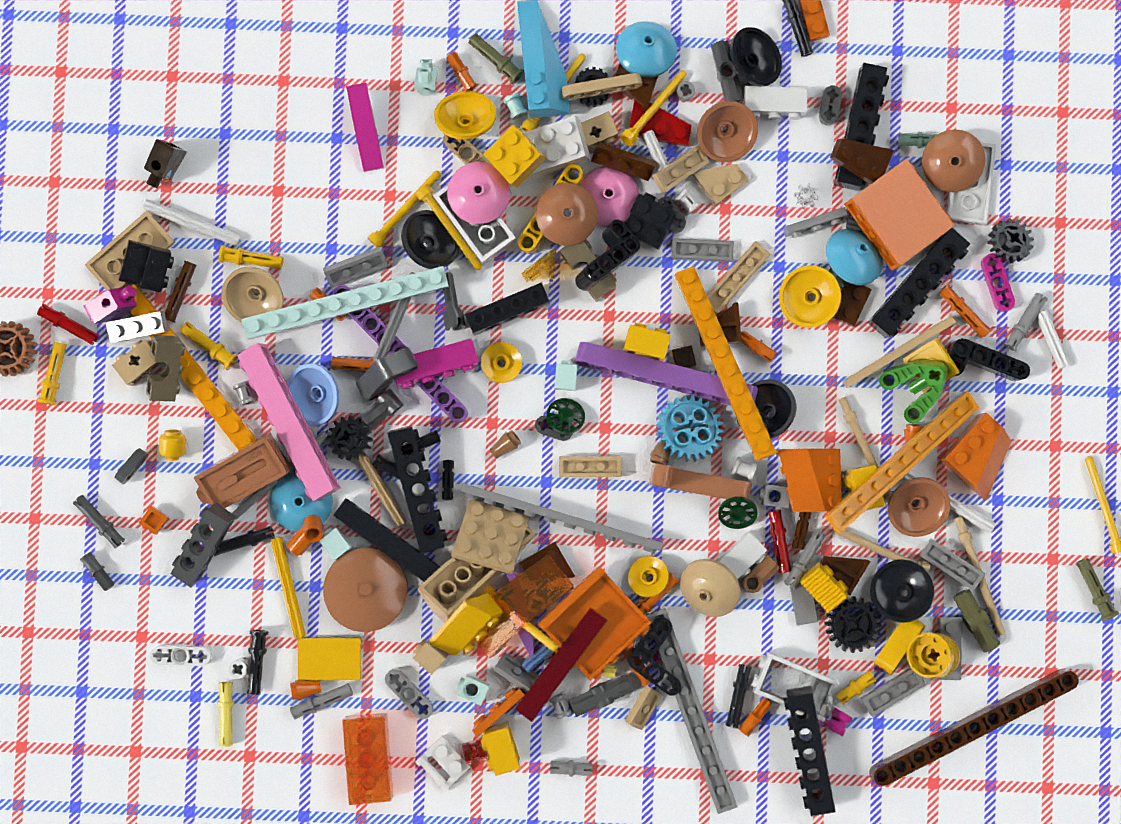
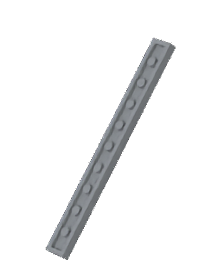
[460,483,663,554]
[646,608,738,814]

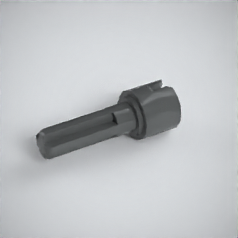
[443,272,466,331]

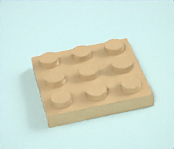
[451,499,530,574]

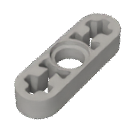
[385,669,433,719]

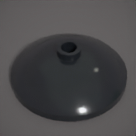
[730,27,782,87]
[401,210,460,269]
[735,379,797,439]
[870,560,935,623]

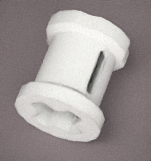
[675,188,701,216]
[731,457,757,481]
[228,658,250,679]

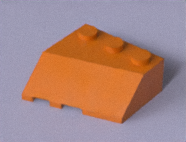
[939,413,1012,501]
[775,448,842,512]

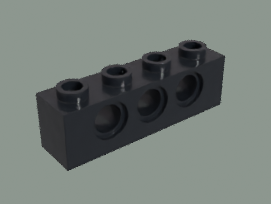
[465,282,550,336]

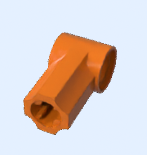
[287,515,323,556]

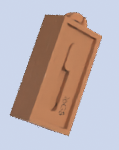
[194,433,292,508]

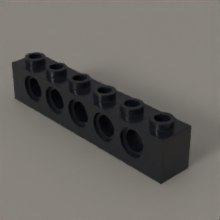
[833,62,889,191]
[867,228,971,339]
[387,425,448,554]
[783,686,836,816]

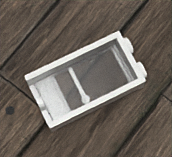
[750,651,840,721]

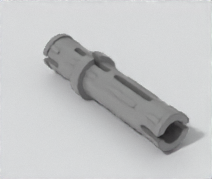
[1004,293,1048,351]
[784,529,826,589]
[290,683,353,720]

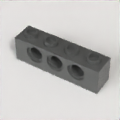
[170,502,237,588]

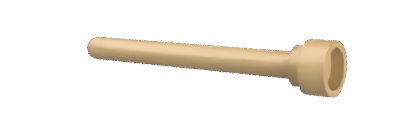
[835,530,931,572]

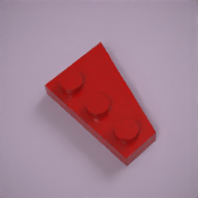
[629,99,692,147]

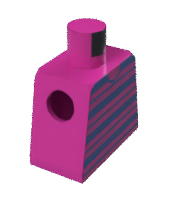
[83,286,137,324]

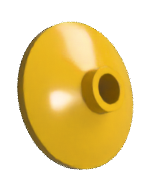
[481,342,522,383]
[628,556,669,597]

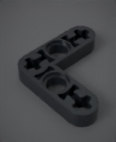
[628,617,681,696]

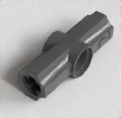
[710,40,743,102]
[569,674,634,717]

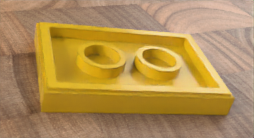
[298,637,361,680]

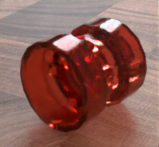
[462,739,488,764]

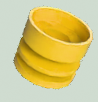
[907,633,960,677]

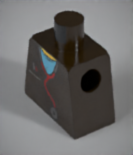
[144,139,187,188]

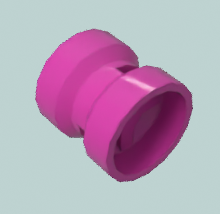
[824,707,853,736]

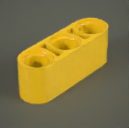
[874,620,926,675]

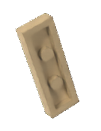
[652,144,710,193]
[559,456,622,477]

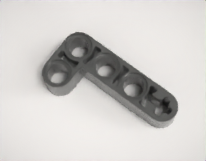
[356,347,419,402]

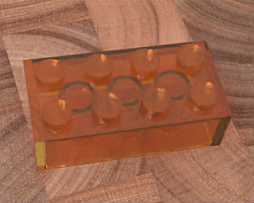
[342,713,394,805]

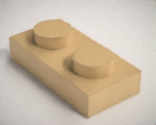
[625,685,663,730]

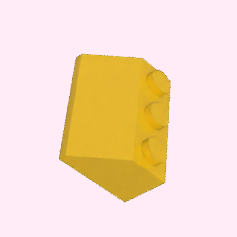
[428,593,503,656]

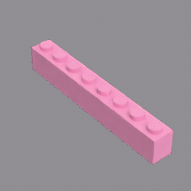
[237,343,341,501]

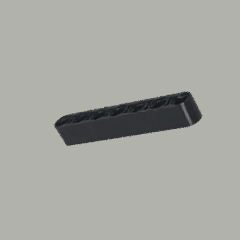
[333,498,441,582]

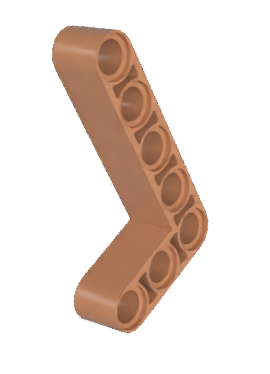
[649,463,752,499]

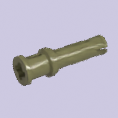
[468,33,524,85]
[1076,558,1119,621]

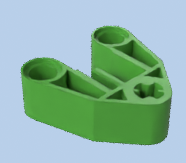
[879,359,948,424]

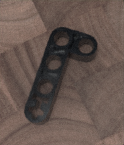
[575,219,641,291]
[947,338,1030,381]

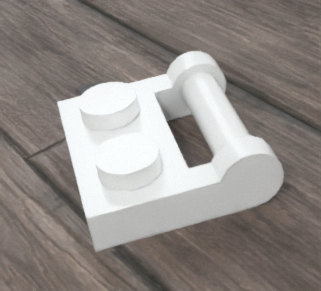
[415,735,471,793]

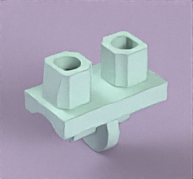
[414,59,438,96]

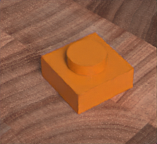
[139,506,169,535]

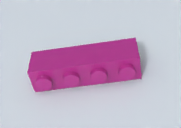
[395,338,479,390]

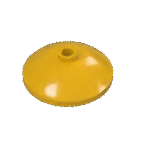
[434,91,496,140]
[779,265,841,328]

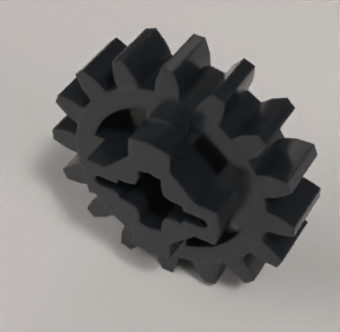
[987,218,1034,264]
[327,415,373,461]

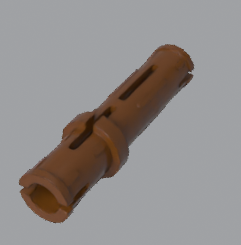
[165,260,197,323]

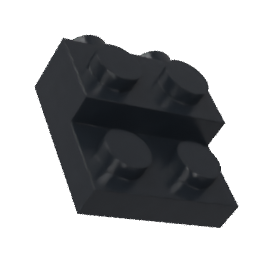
[626,192,678,250]
[118,240,174,293]

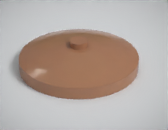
[323,548,407,632]

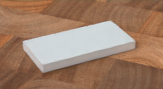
[946,142,997,226]

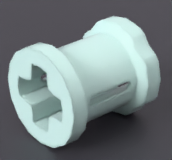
[503,93,528,120]

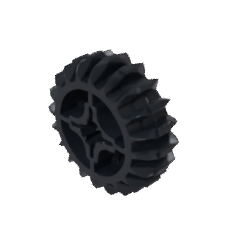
[824,596,882,653]

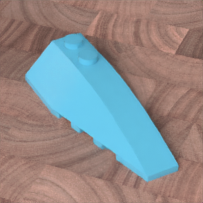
[517,0,570,119]

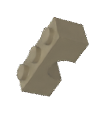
[559,239,617,302]
[146,335,185,402]

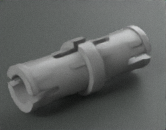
[550,760,592,777]

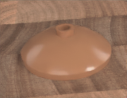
[697,101,758,162]
[922,129,986,192]
[536,183,598,246]
[887,477,950,537]

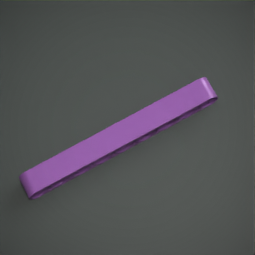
[333,285,468,423]
[574,341,758,405]

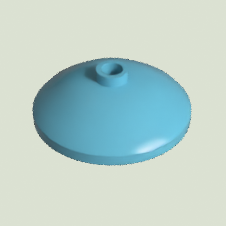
[616,21,677,77]
[826,229,883,285]
[270,471,333,532]

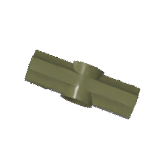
[953,589,1000,653]

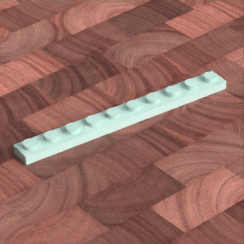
[241,266,449,340]

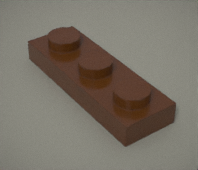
[591,142,656,181]

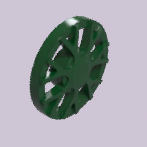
[546,398,585,434]
[718,497,758,529]

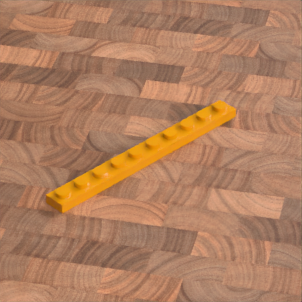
[674,266,777,462]
[130,284,257,450]
[825,391,979,533]

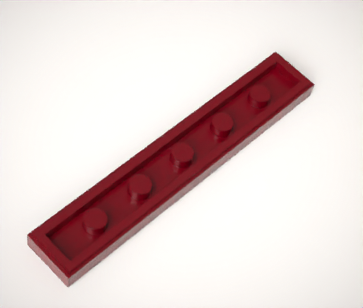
[515,607,607,722]

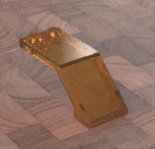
[477,554,574,659]

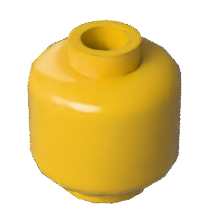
[159,429,187,461]

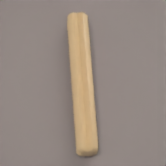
[357,454,407,527]

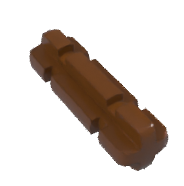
[792,512,812,550]

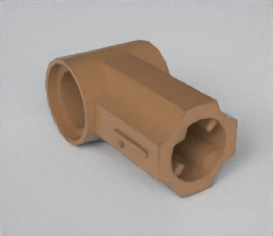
[740,555,780,593]

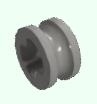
[676,81,695,102]

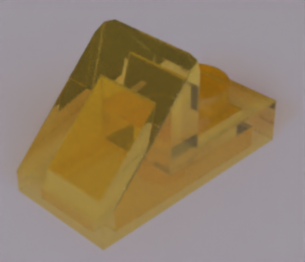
[521,248,556,283]

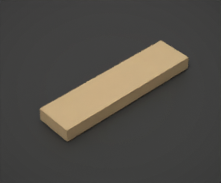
[707,241,771,315]

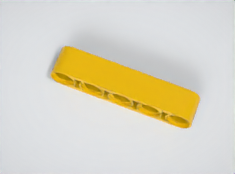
[518,164,584,254]

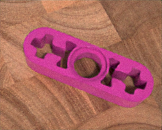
[981,253,1015,312]

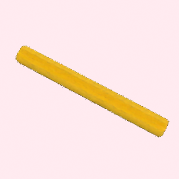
[271,537,306,639]

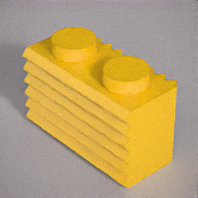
[800,562,848,613]

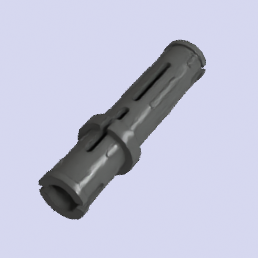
[73,495,125,548]

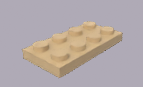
[84,211,176,290]

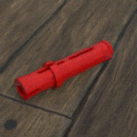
[37,304,99,345]
[768,510,792,573]

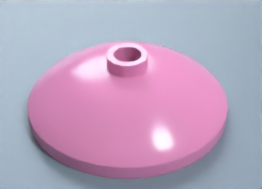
[447,162,510,224]
[580,166,639,227]

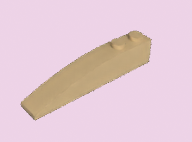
[417,526,536,623]

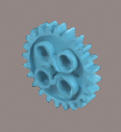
[656,395,724,462]

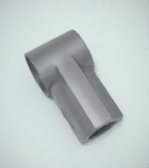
[360,389,404,429]

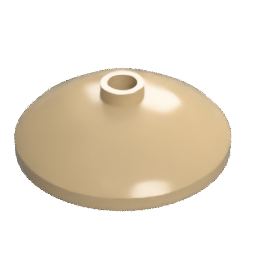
[221,266,284,323]
[680,559,741,617]

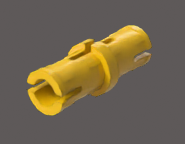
[835,670,877,705]

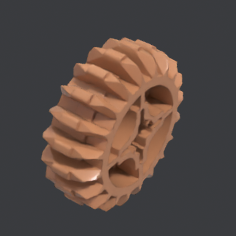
[0,321,38,377]

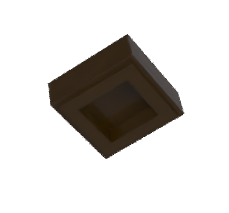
[671,345,696,368]

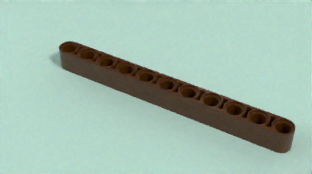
[869,669,1079,786]

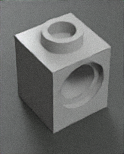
[759,484,790,509]

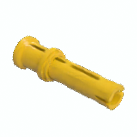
[219,245,284,270]
[179,321,238,370]
[37,342,67,406]

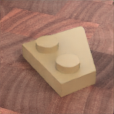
[692,163,749,205]

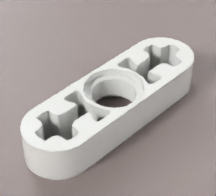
[150,645,213,666]

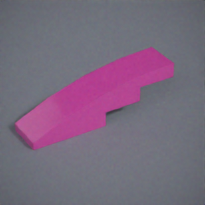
[346,83,384,172]

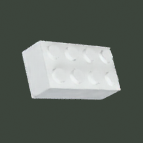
[524,116,591,181]
[433,184,516,266]

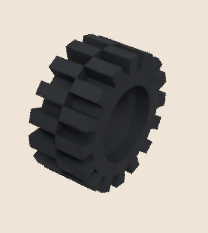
[575,67,610,107]

